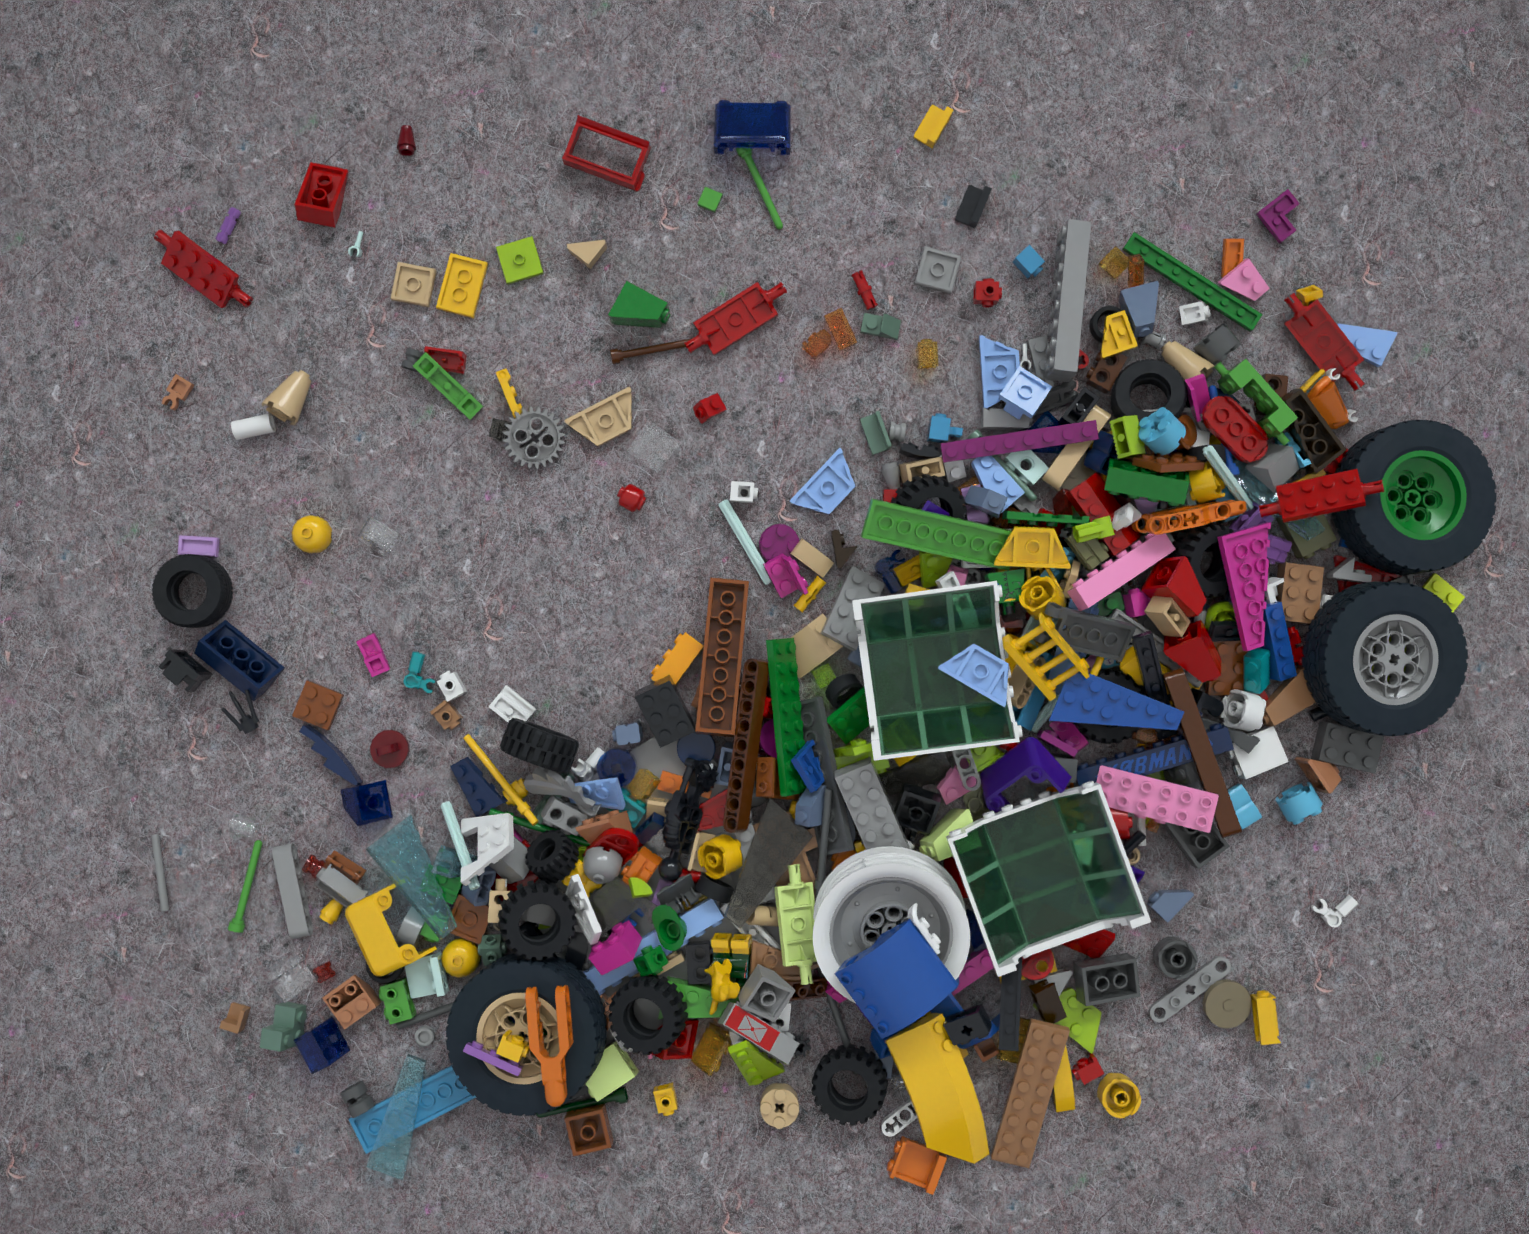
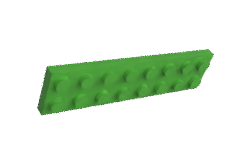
[861,498,1011,571]

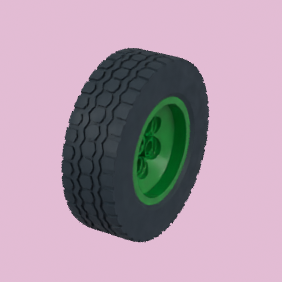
[1332,420,1496,575]

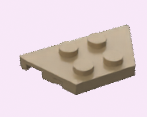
[564,386,632,447]

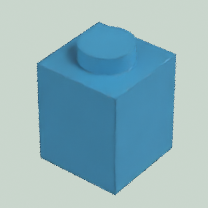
[1013,245,1045,278]

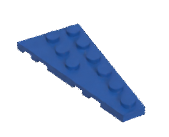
[1049,666,1184,730]

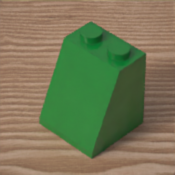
[608,281,671,328]

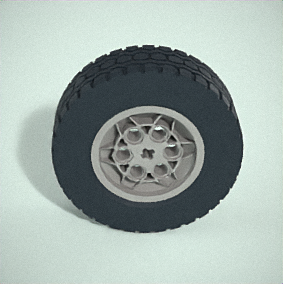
[1302,581,1468,736]

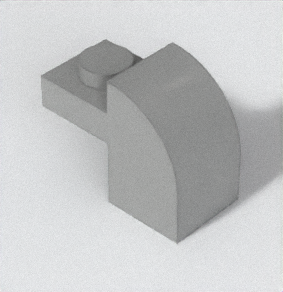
[396,906,429,949]

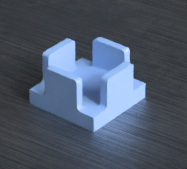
[998,366,1052,420]

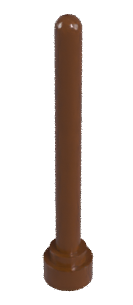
[610,338,692,364]

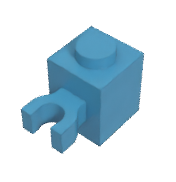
[927,413,963,443]

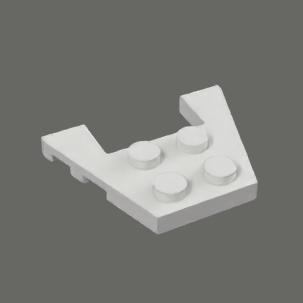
[461,813,514,886]

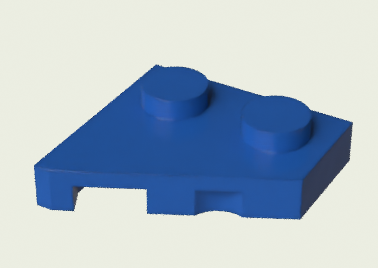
[791,739,825,793]

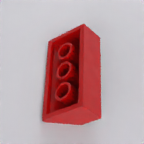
[1065,472,1141,557]

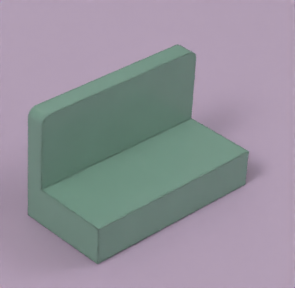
[860,410,892,456]

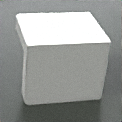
[1264,577,1284,604]

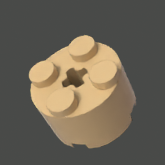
[760,1083,799,1129]

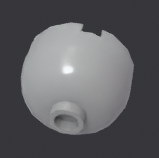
[583,846,623,884]

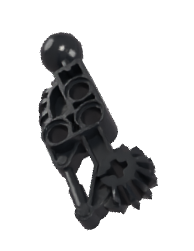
[658,757,719,882]

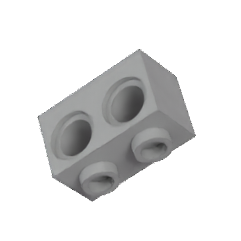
[540,795,588,836]

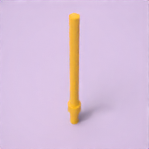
[463,734,539,826]

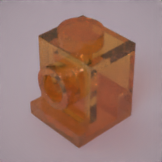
[802,329,832,360]

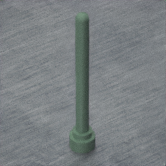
[967,429,1037,501]

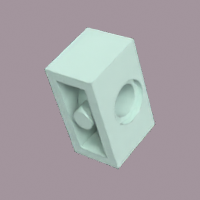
[1003,450,1049,487]

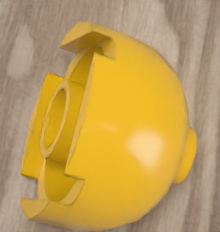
[291,515,332,553]
[441,938,481,978]

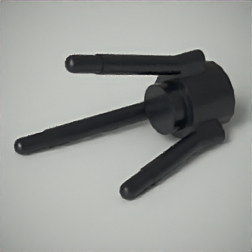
[221,690,259,734]

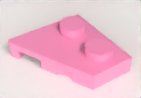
[1217,258,1270,301]
[936,758,976,805]

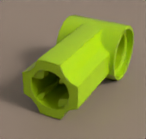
[1072,516,1115,543]

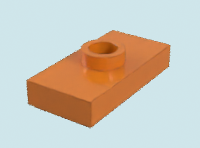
[1221,239,1244,278]

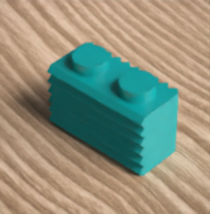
[1243,648,1271,694]

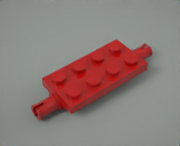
[154,230,253,308]
[684,282,787,356]
[1284,293,1365,391]
[1259,469,1384,523]

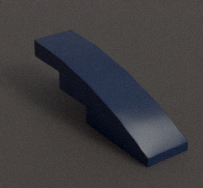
[299,724,363,786]

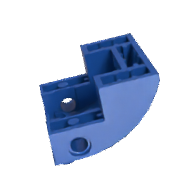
[834,919,958,1039]

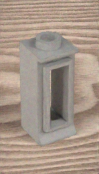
[981,408,1033,431]
[314,864,368,908]

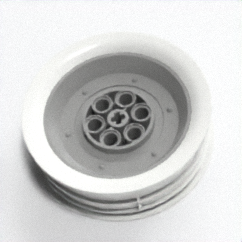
[813,846,970,1003]

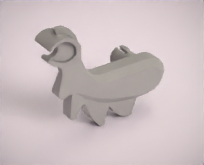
[524,766,602,817]

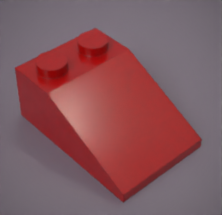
[294,162,349,228]

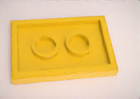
[436,253,488,319]

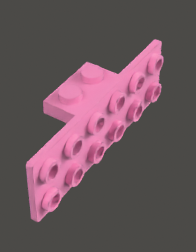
[1092,765,1219,833]

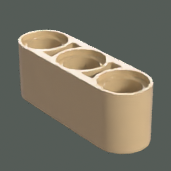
[1008,651,1045,709]

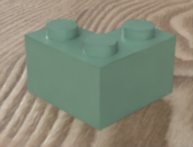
[260,1001,307,1052]

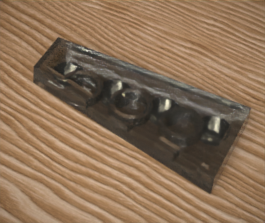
[879,752,951,795]

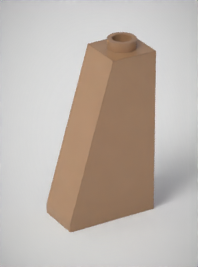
[1262,665,1316,726]

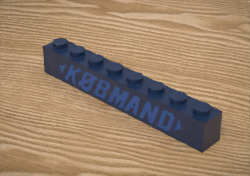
[1076,723,1234,786]

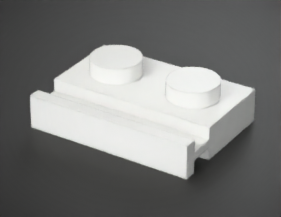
[489,685,536,722]

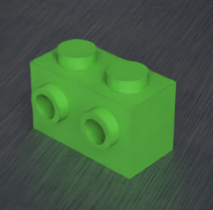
[379,977,417,1024]

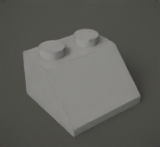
[738,964,795,1022]

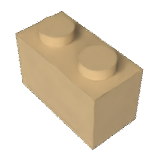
[1144,596,1190,637]

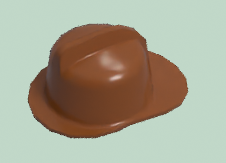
[1175,414,1197,450]

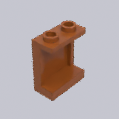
[756,757,799,800]

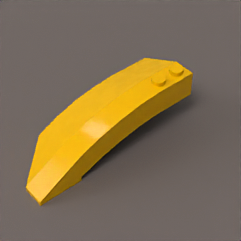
[885,1013,989,1164]

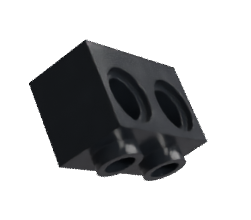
[686,940,713,985]

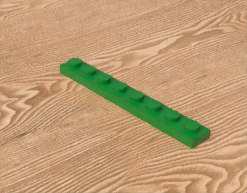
[1122,232,1263,332]

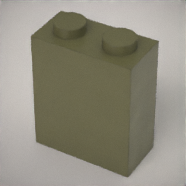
[1275,514,1337,559]

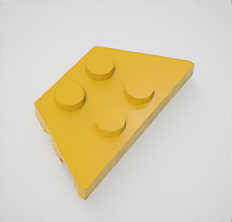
[994,526,1071,569]

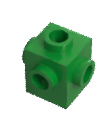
[633,945,669,977]

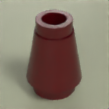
[397,125,416,156]

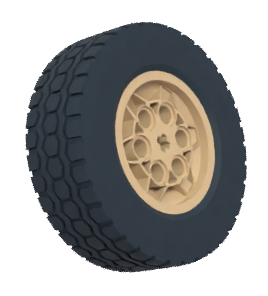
[446,953,607,1116]

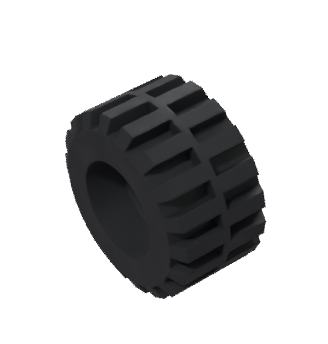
[525,829,579,884]

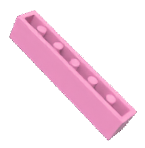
[1067,533,1176,611]

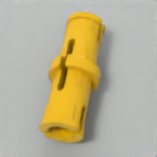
[793,576,826,613]

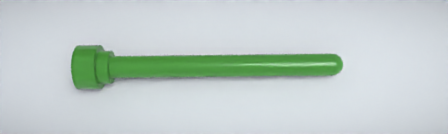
[736,142,783,230]
[228,840,262,933]

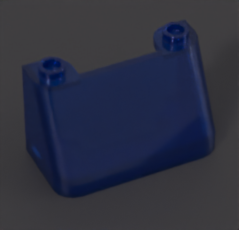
[714,100,791,155]

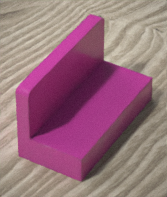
[1184,374,1210,422]

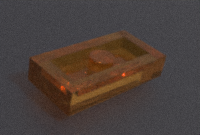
[824,308,857,351]

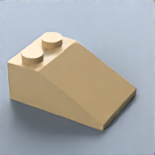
[791,613,843,679]

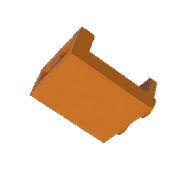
[886,1136,947,1195]

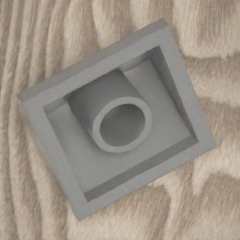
[1245,443,1300,493]
[488,836,529,884]

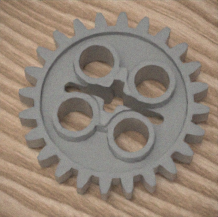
[502,406,565,469]

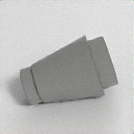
[881,461,901,489]

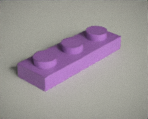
[463,1041,523,1076]

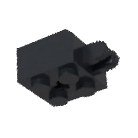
[894,782,941,842]

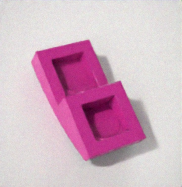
[356,633,390,677]

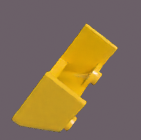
[345,879,437,977]

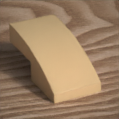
[790,538,834,578]

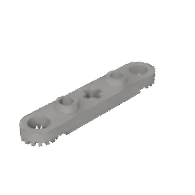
[1148,956,1231,1023]

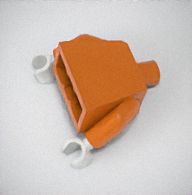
[1307,368,1358,430]

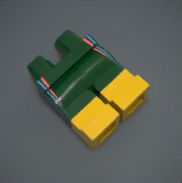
[711,933,752,987]

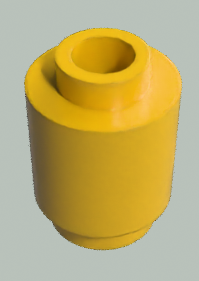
[502,778,529,806]

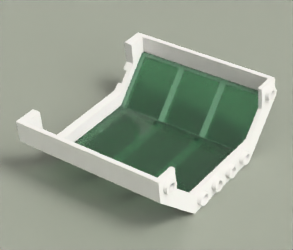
[852,581,1023,761]
[946,781,1151,977]

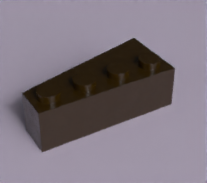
[1281,389,1346,474]

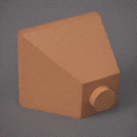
[1295,757,1341,794]

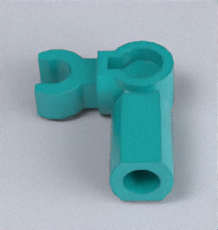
[403,651,436,693]

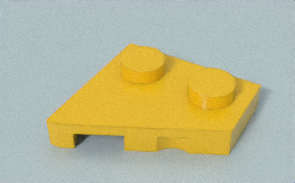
[1100,310,1138,360]

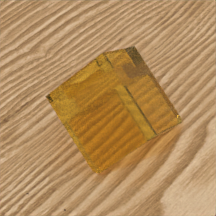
[1099,246,1132,279]

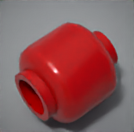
[617,484,647,512]

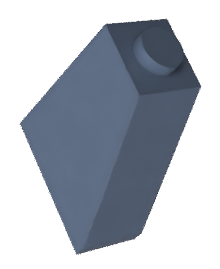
[1119,281,1159,338]

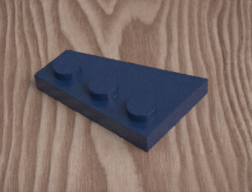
[450,757,508,817]

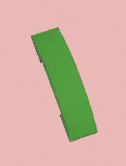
[413,352,483,420]

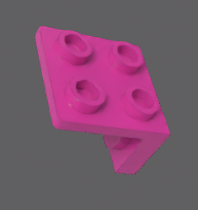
[763,553,808,598]

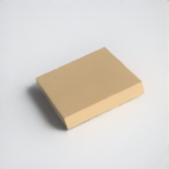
[391,262,437,307]

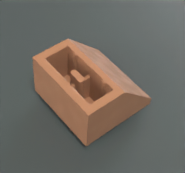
[575,809,633,844]
[322,975,382,1030]

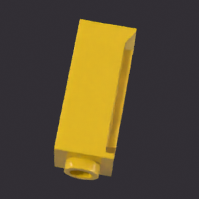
[1250,990,1281,1045]

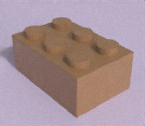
[1276,562,1324,625]

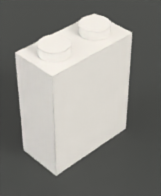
[1226,726,1289,779]

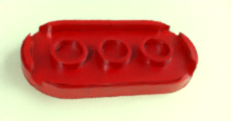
[1202,396,1268,463]

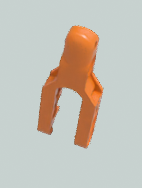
[1131,500,1247,535]
[525,985,573,1107]

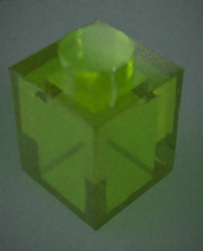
[811,663,836,689]

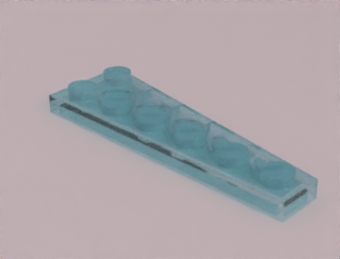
[366,1054,427,1180]

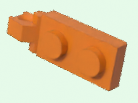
[657,770,712,799]

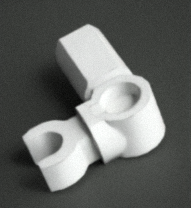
[571,747,608,782]
[1311,895,1358,927]

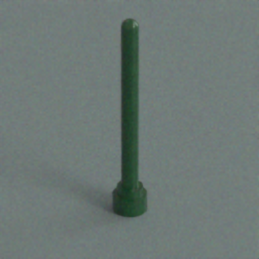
[536,1087,628,1118]

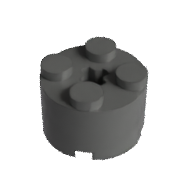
[1193,323,1241,365]
[1152,936,1198,980]

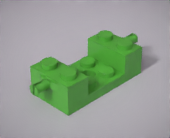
[1214,359,1298,446]

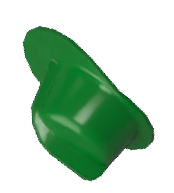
[652,905,687,951]

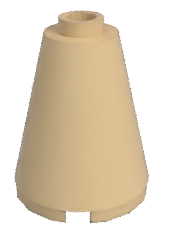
[1161,341,1214,380]
[261,370,311,425]

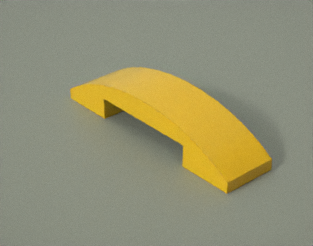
[1053,1046,1075,1112]

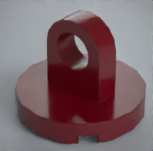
[370,730,410,768]

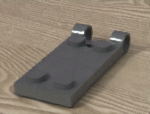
[1034,602,1136,662]

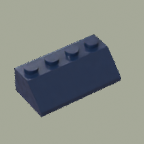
[194,620,285,701]

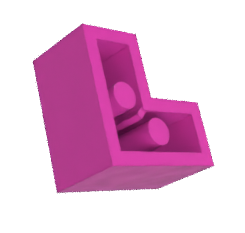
[588,920,642,975]

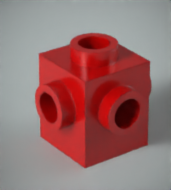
[973,278,1002,308]

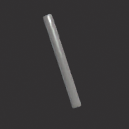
[151,834,169,911]

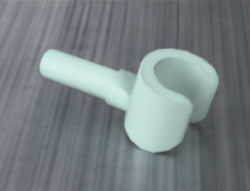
[348,231,363,257]

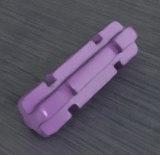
[216,207,241,244]

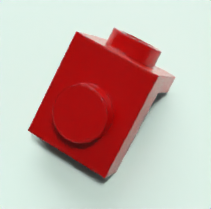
[693,393,727,424]

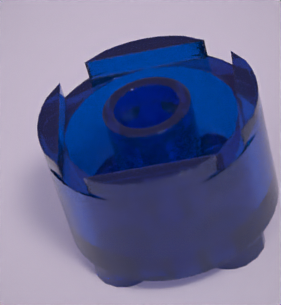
[597,748,637,787]

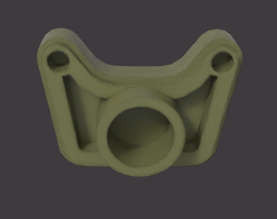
[962,784,990,820]

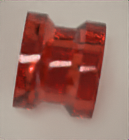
[302,854,326,879]
[312,961,337,984]

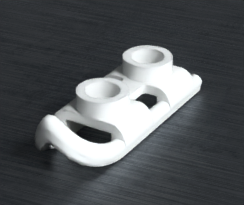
[908,903,941,955]

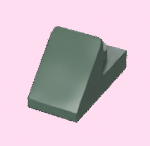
[860,313,901,340]

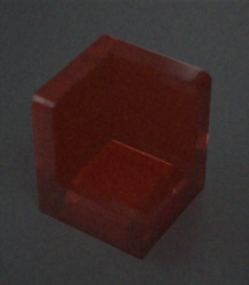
[1052,488,1073,516]

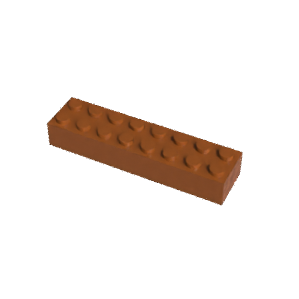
[695,577,749,737]

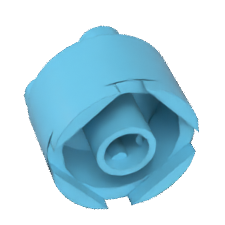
[1139,407,1186,455]
[1275,782,1323,825]

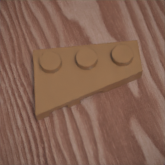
[749,940,801,980]

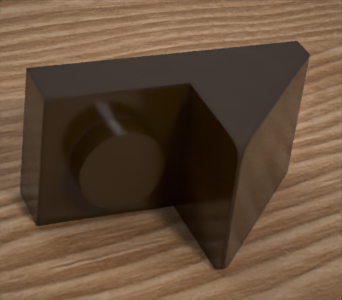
[831,529,857,570]

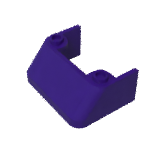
[980,737,1072,830]

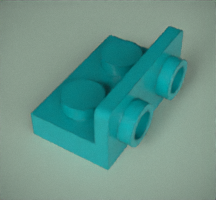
[606,787,647,829]

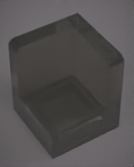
[488,418,516,443]

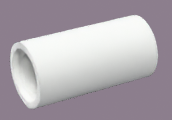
[231,413,276,440]

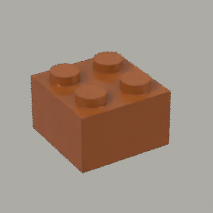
[564,1104,614,1157]

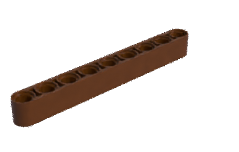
[723,658,769,833]
[1163,667,1242,838]

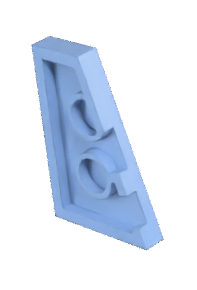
[971,456,1025,513]
[569,777,626,810]

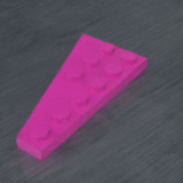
[1217,522,1271,651]

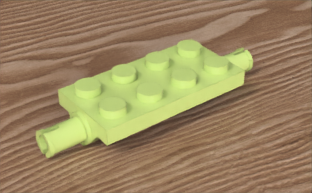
[774,864,817,985]

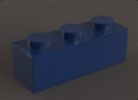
[635,812,664,845]

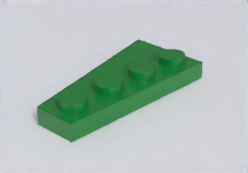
[1002,511,1090,528]

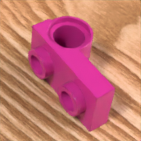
[1049,721,1089,753]

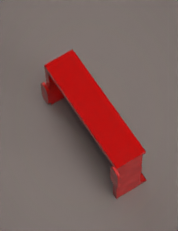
[562,115,651,192]

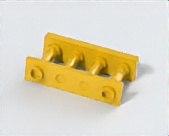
[1002,612,1090,701]

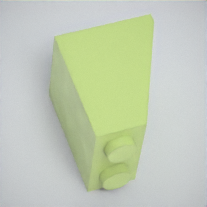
[919,808,980,861]

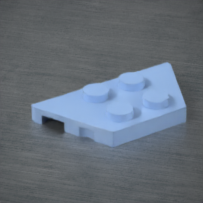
[979,335,1020,409]
[789,448,856,515]
[938,643,1009,707]

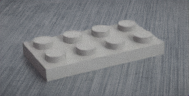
[820,566,885,651]

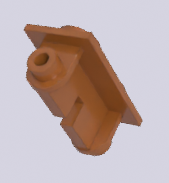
[323,850,367,884]

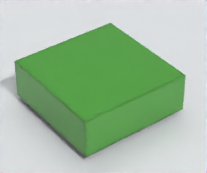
[698,187,723,213]

